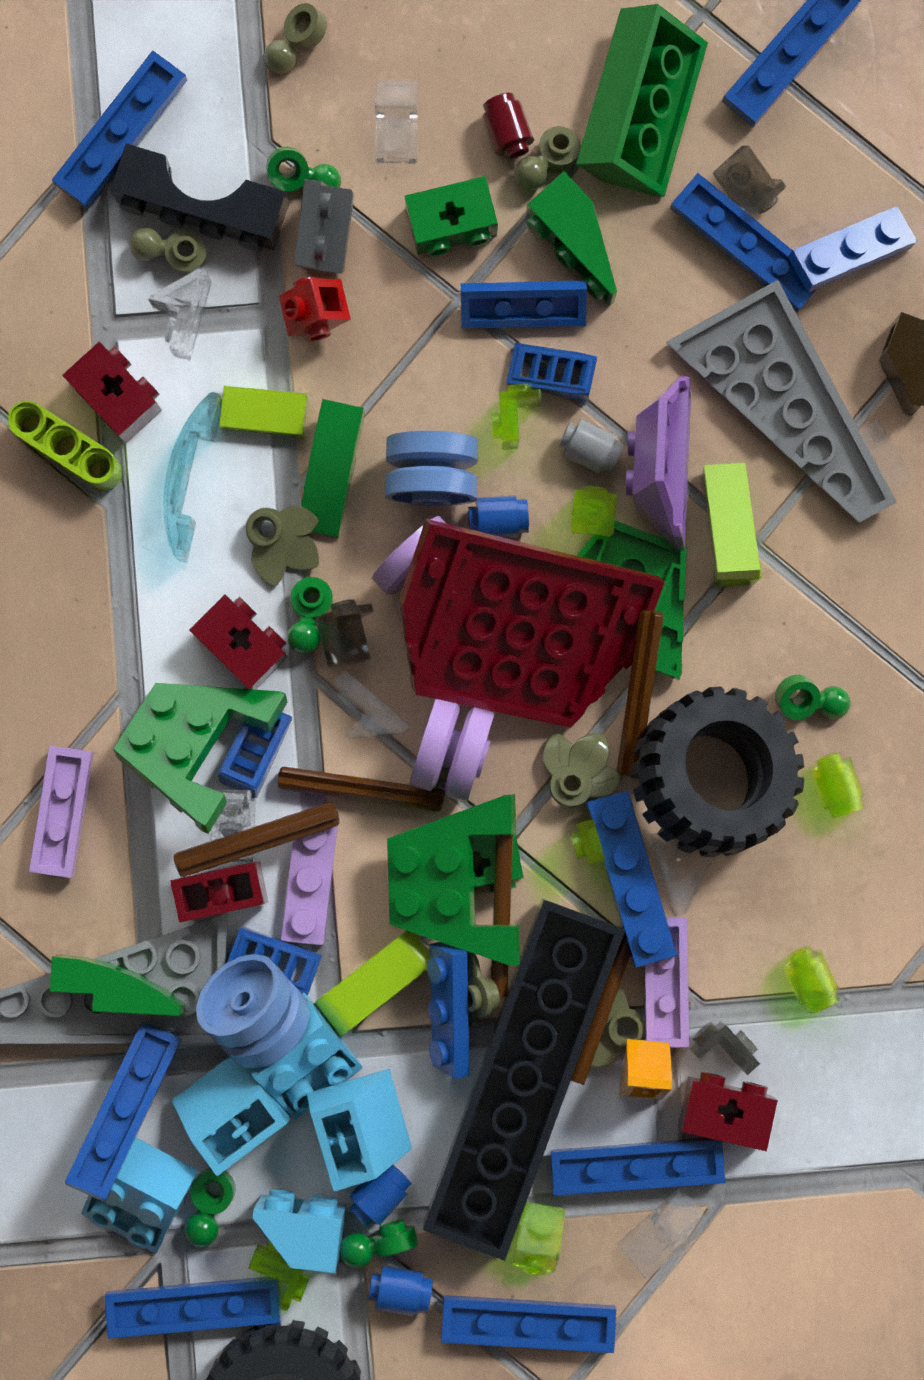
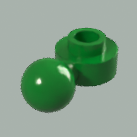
[266,146,341,192]
[287,577,333,654]
[775,675,851,720]
[184,1168,236,1248]
[340,1220,419,1268]

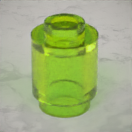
[811,752,864,818]
[783,946,839,1013]

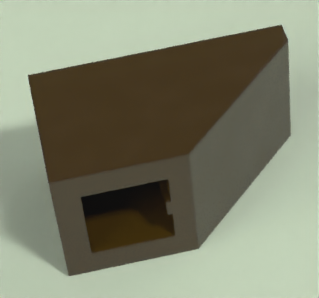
[879,312,924,416]

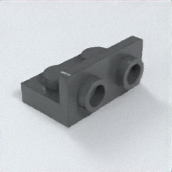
[294,179,354,274]

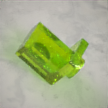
[491,384,542,450]
[570,486,617,537]
[570,819,605,865]
[512,1202,565,1275]
[248,1242,310,1311]

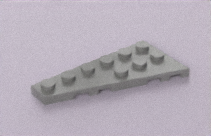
[666,280,897,523]
[0,913,228,1044]

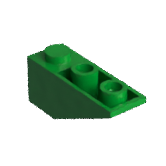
[526,171,617,306]

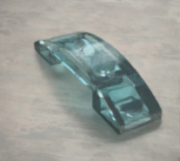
[163,392,222,563]

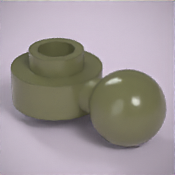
[264,3,327,74]
[514,126,581,190]
[130,228,206,275]

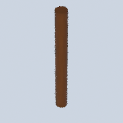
[491,834,513,997]
[571,927,631,1085]

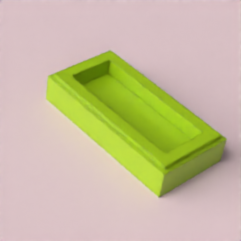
[219,385,308,438]

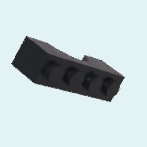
[111,143,289,252]

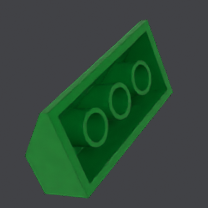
[576,4,708,197]

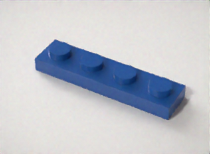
[722,0,861,128]
[52,50,187,209]
[670,173,818,313]
[586,791,677,968]
[65,1021,181,1202]
[550,1138,726,1196]
[105,1276,282,1339]
[441,1295,617,1353]

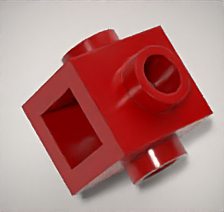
[278,277,351,341]

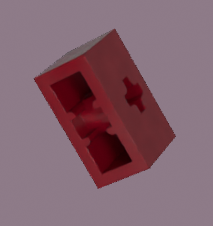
[62,341,162,444]
[189,594,288,691]
[170,861,269,923]
[678,1072,778,1152]

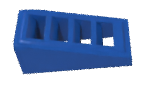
[506,343,598,402]
[218,712,292,798]
[227,926,322,996]

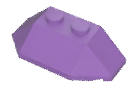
[626,376,691,550]

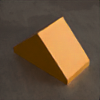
[619,1039,672,1100]

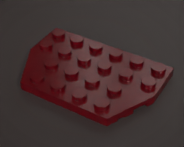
[399,519,665,728]

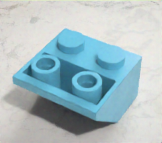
[248,993,363,1120]
[171,1056,291,1176]
[307,1069,412,1192]
[81,1138,198,1254]
[252,1189,346,1274]

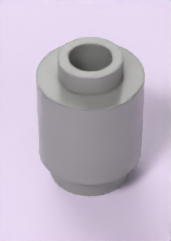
[559,419,624,474]

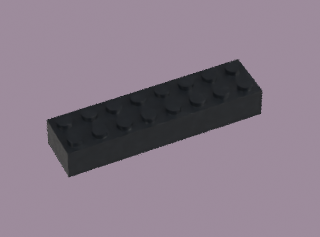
[423,898,625,1261]

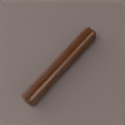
[616,610,664,776]
[277,767,445,812]
[173,802,340,877]

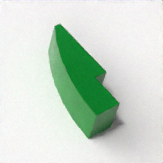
[301,399,365,538]
[50,954,186,1016]

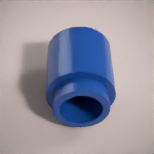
[468,495,529,538]
[349,1165,412,1226]
[368,1266,433,1317]

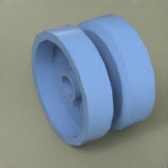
[385,431,478,506]
[196,954,310,1069]

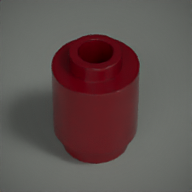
[482,92,534,160]

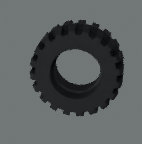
[631,686,805,858]
[206,1320,361,1380]

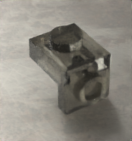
[712,145,786,214]
[316,599,374,667]
[690,1021,760,1075]

